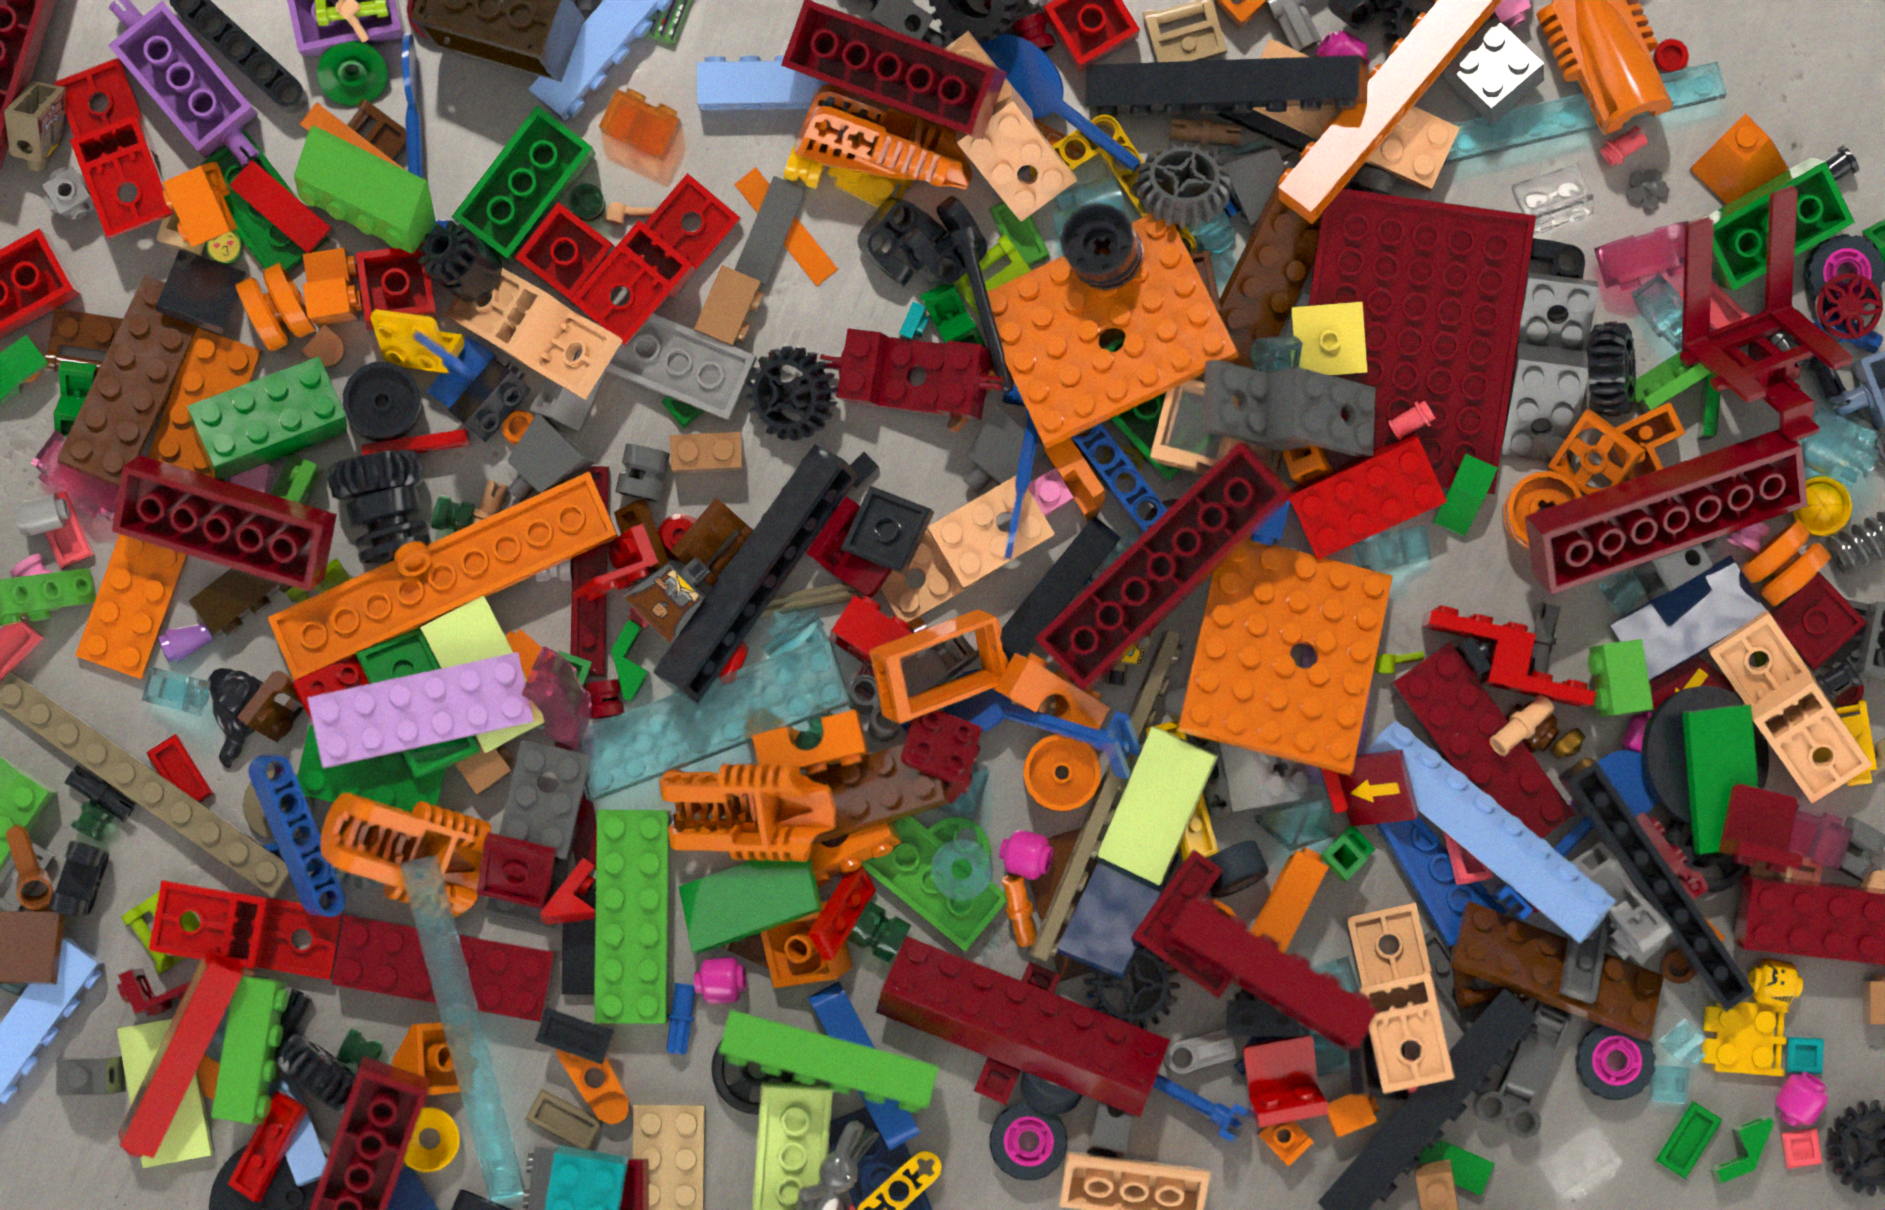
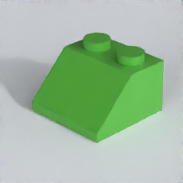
[1588,639,1653,717]

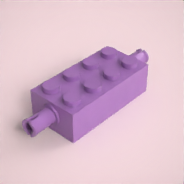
[108,0,260,167]

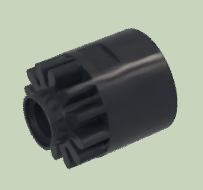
[418,221,502,302]

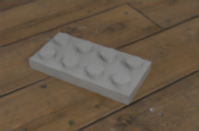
[605,314,757,422]

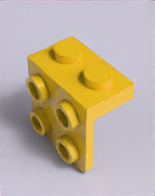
[370,310,465,373]

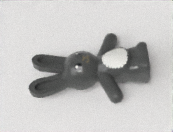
[794,1120,880,1210]

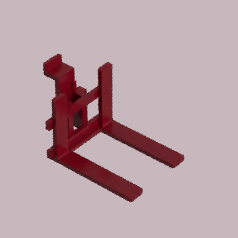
[1679,186,1853,442]

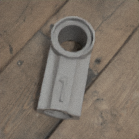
[1265,0,1322,52]
[1163,1028,1236,1074]

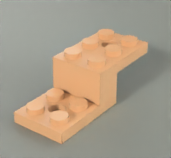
[945,31,1077,222]
[444,268,623,400]
[880,476,1055,622]
[1708,610,1872,804]
[1347,903,1454,1093]

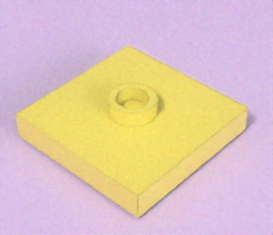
[1291,302,1367,375]

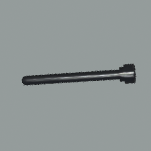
[949,226,1014,393]

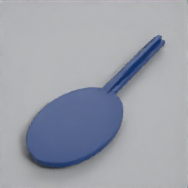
[980,34,1141,172]

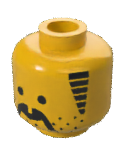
[1747,958,1803,1007]

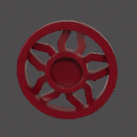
[1815,273,1883,339]

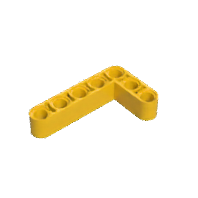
[1030,115,1197,254]

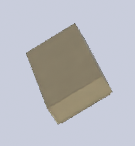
[525,1088,604,1150]

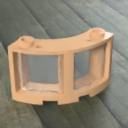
[1150,376,1283,475]

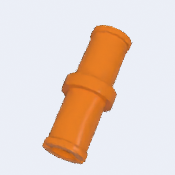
[1001,874,1037,947]

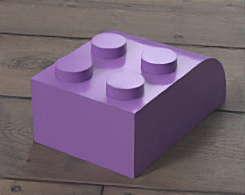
[287,0,405,56]

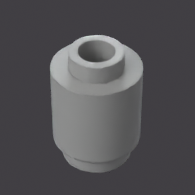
[14,493,70,536]

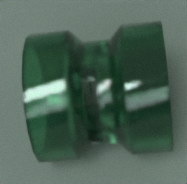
[569,183,606,223]
[431,495,475,532]
[336,1028,384,1069]

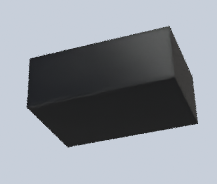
[850,452,879,489]

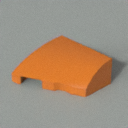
[1044,438,1106,523]

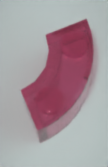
[1594,221,1689,292]
[31,430,119,521]
[521,645,591,749]
[1787,804,1853,870]

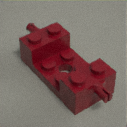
[820,328,1004,421]

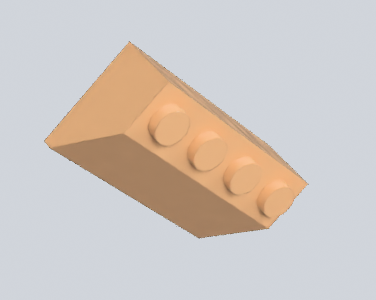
[1059,1151,1210,1210]

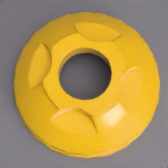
[403,1107,460,1172]

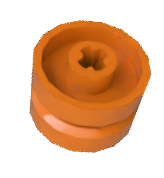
[235,262,316,353]
[1501,471,1582,550]
[1739,519,1832,607]
[1023,734,1101,812]

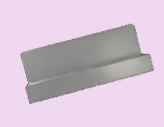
[530,320,606,431]

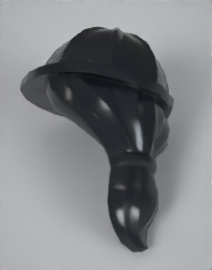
[208,668,263,768]

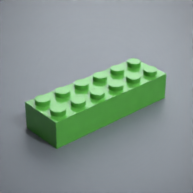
[594,810,671,1024]
[719,1010,939,1113]

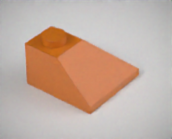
[1690,113,1789,205]
[392,1020,476,1095]

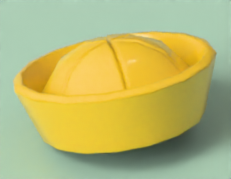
[1792,475,1852,537]

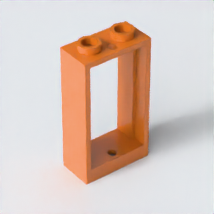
[869,609,1008,724]
[1250,847,1329,952]

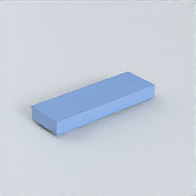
[268,1077,326,1187]

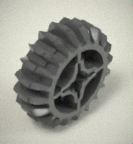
[1136,141,1232,230]

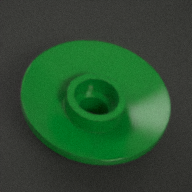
[317,41,387,106]

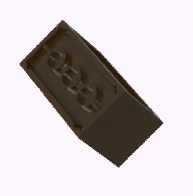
[411,0,584,82]

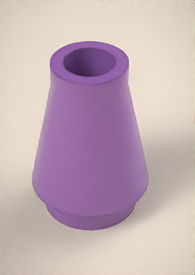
[158,622,213,663]

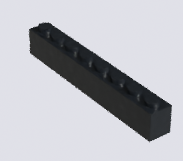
[1085,55,1368,117]
[653,444,859,704]
[1557,757,1755,1012]
[1317,988,1538,1210]

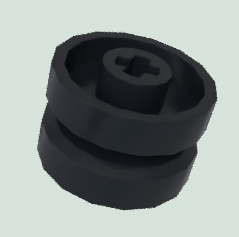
[343,362,422,443]

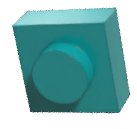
[899,301,930,340]

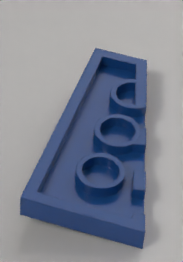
[1375,816,1508,947]

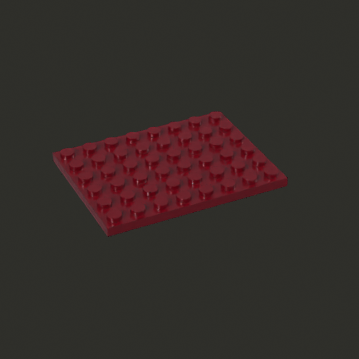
[1285,189,1536,495]

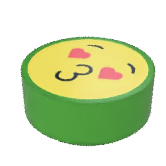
[206,231,243,265]

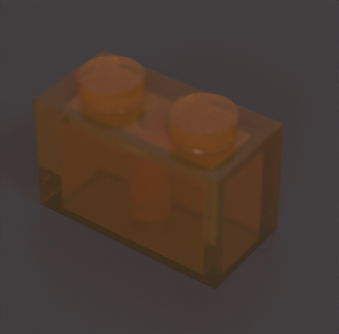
[599,88,682,162]

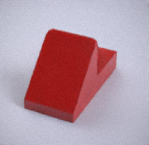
[540,858,596,925]

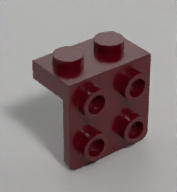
[805,496,892,597]
[901,709,982,804]
[1718,784,1804,874]
[117,968,191,1017]

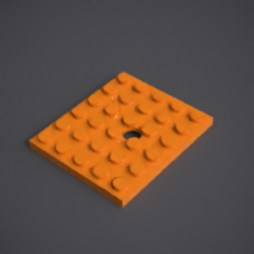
[988,213,1239,449]
[1177,539,1393,775]

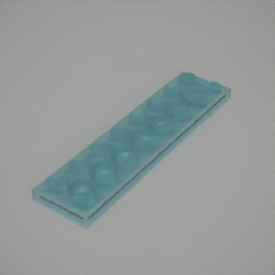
[568,636,852,802]

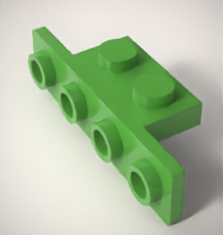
[0,568,96,626]

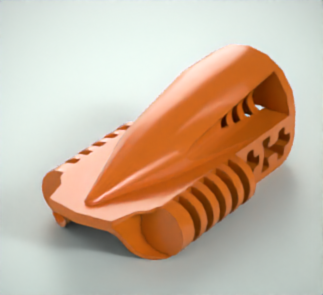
[1536,0,1672,135]
[794,84,973,190]
[659,764,836,861]
[320,793,491,918]

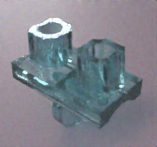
[762,609,829,672]

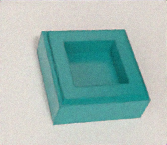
[1785,1037,1824,1074]

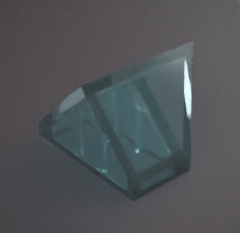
[935,767,989,821]
[1255,798,1337,852]

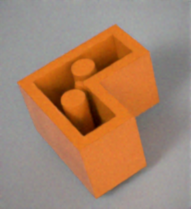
[163,161,238,247]
[303,248,363,327]
[1601,402,1685,482]

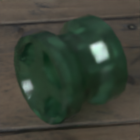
[70,801,115,842]

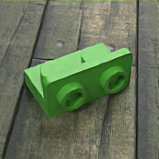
[1634,350,1710,414]
[271,454,323,505]

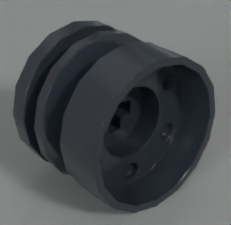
[1060,203,1144,291]
[344,485,432,564]

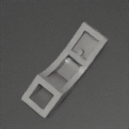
[1572,841,1672,952]

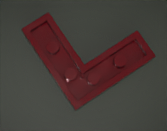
[1131,849,1232,999]

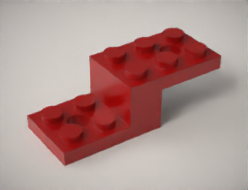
[54,58,175,239]
[571,173,741,347]
[1421,605,1596,708]
[148,880,344,980]

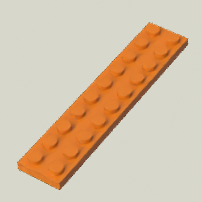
[75,328,263,680]
[267,472,619,681]

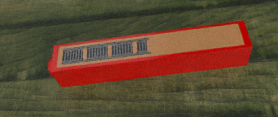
[118,949,243,1159]

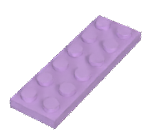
[308,652,533,768]

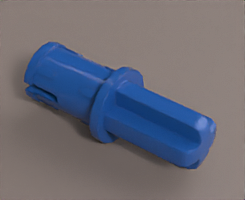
[1813,306,1883,354]
[666,983,695,1055]

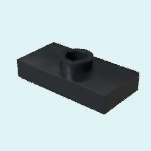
[535,1007,615,1064]

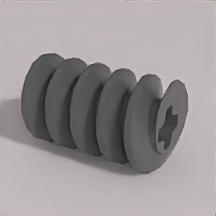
[1826,510,1885,573]

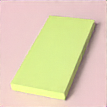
[420,596,549,753]
[1097,726,1218,886]
[117,1018,214,1168]
[751,1082,833,1210]

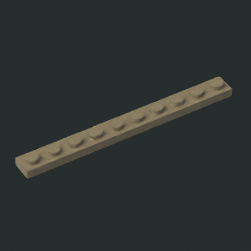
[1028,630,1183,961]
[0,671,290,898]

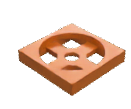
[1547,409,1646,495]

